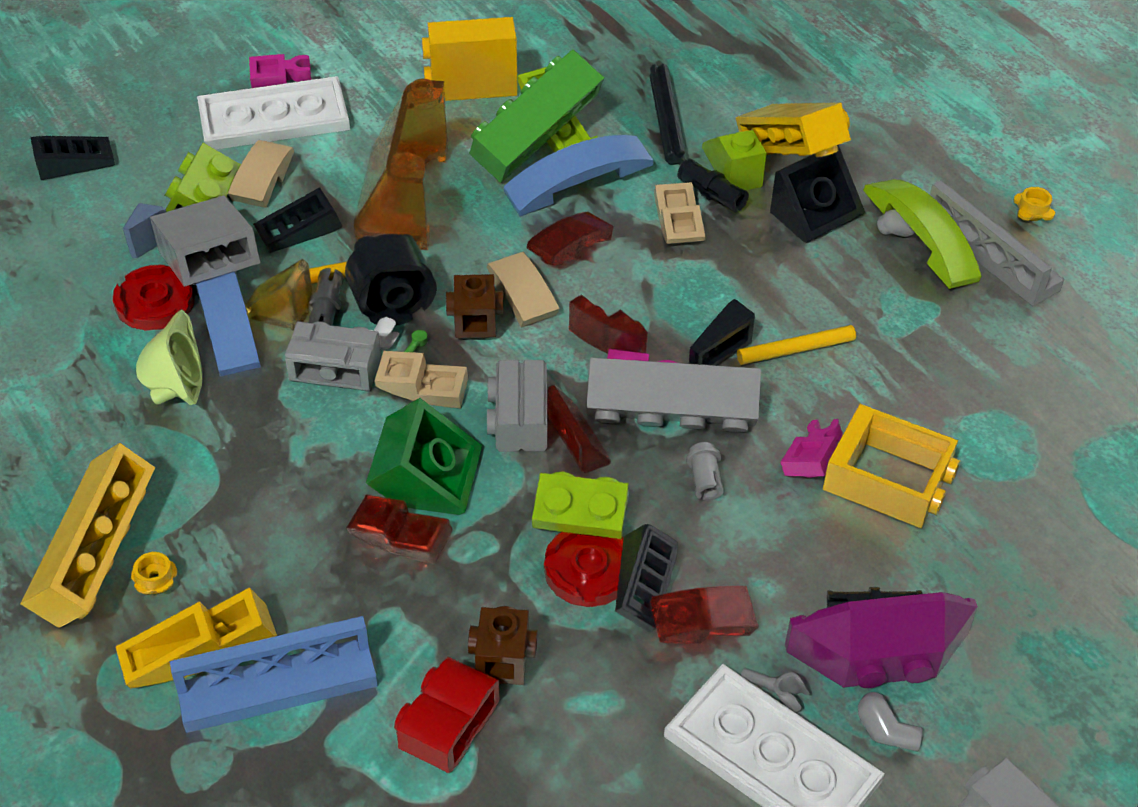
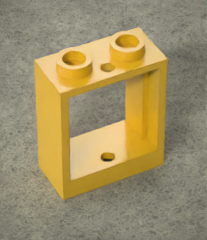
[823,404,961,529]

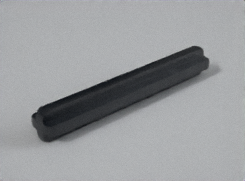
[649,64,685,165]

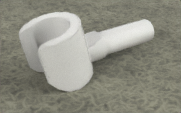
[370,317,399,350]

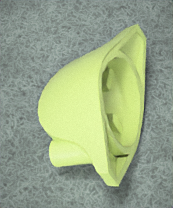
[136,310,203,405]

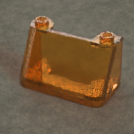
[354,78,448,250]

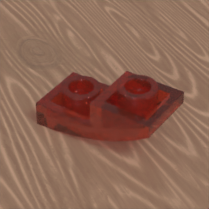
[527,212,614,266]
[569,294,648,354]
[346,495,453,564]
[650,586,759,644]

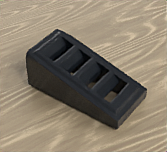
[30,136,115,180]
[253,187,343,253]
[689,299,755,366]
[615,524,678,632]

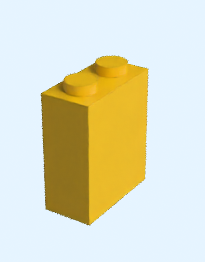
[422,17,517,102]

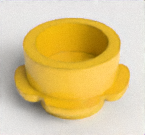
[131,552,177,595]

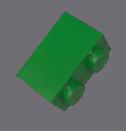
[366,398,482,515]

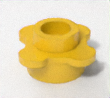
[1013,187,1055,221]

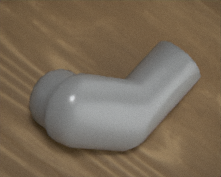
[877,209,915,237]
[858,692,923,752]

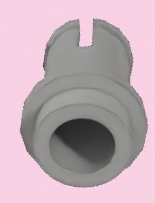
[686,442,724,501]

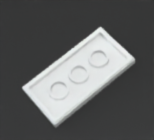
[197,76,350,150]
[664,664,885,807]

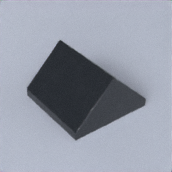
[770,145,866,242]

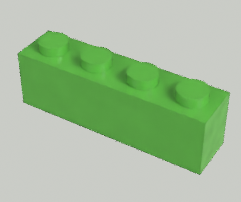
[469,49,604,183]

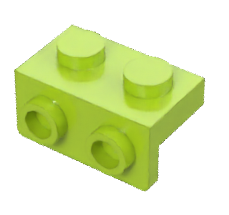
[164,142,241,212]
[532,472,629,539]

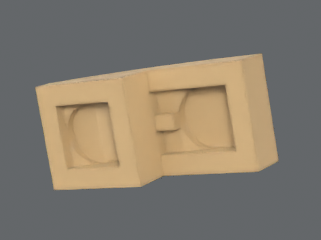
[228,140,294,208]
[654,182,705,244]
[487,252,559,328]
[375,351,468,408]

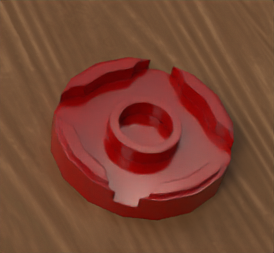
[112,265,195,331]
[544,532,624,607]

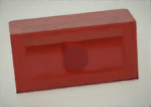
[547,385,611,474]

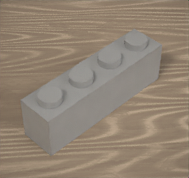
[587,358,761,432]

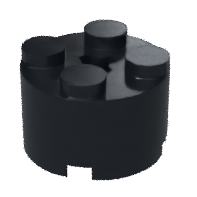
[345,234,437,326]

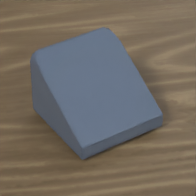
[123,203,166,258]

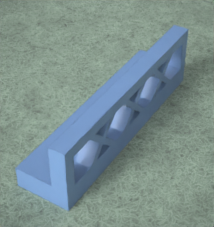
[170,616,378,733]

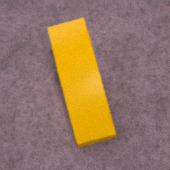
[116,587,277,689]

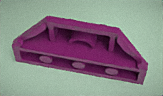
[785,592,978,688]

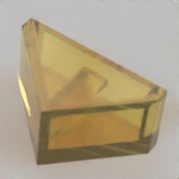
[245,259,313,330]

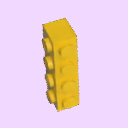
[735,102,851,157]
[20,443,155,628]

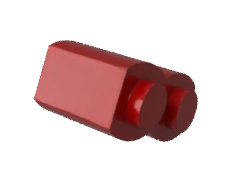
[394,657,500,773]

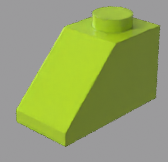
[702,130,767,190]

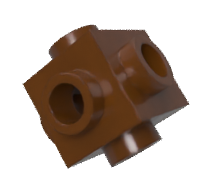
[446,274,503,338]
[468,606,538,685]

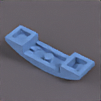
[504,135,653,216]
[195,271,261,377]

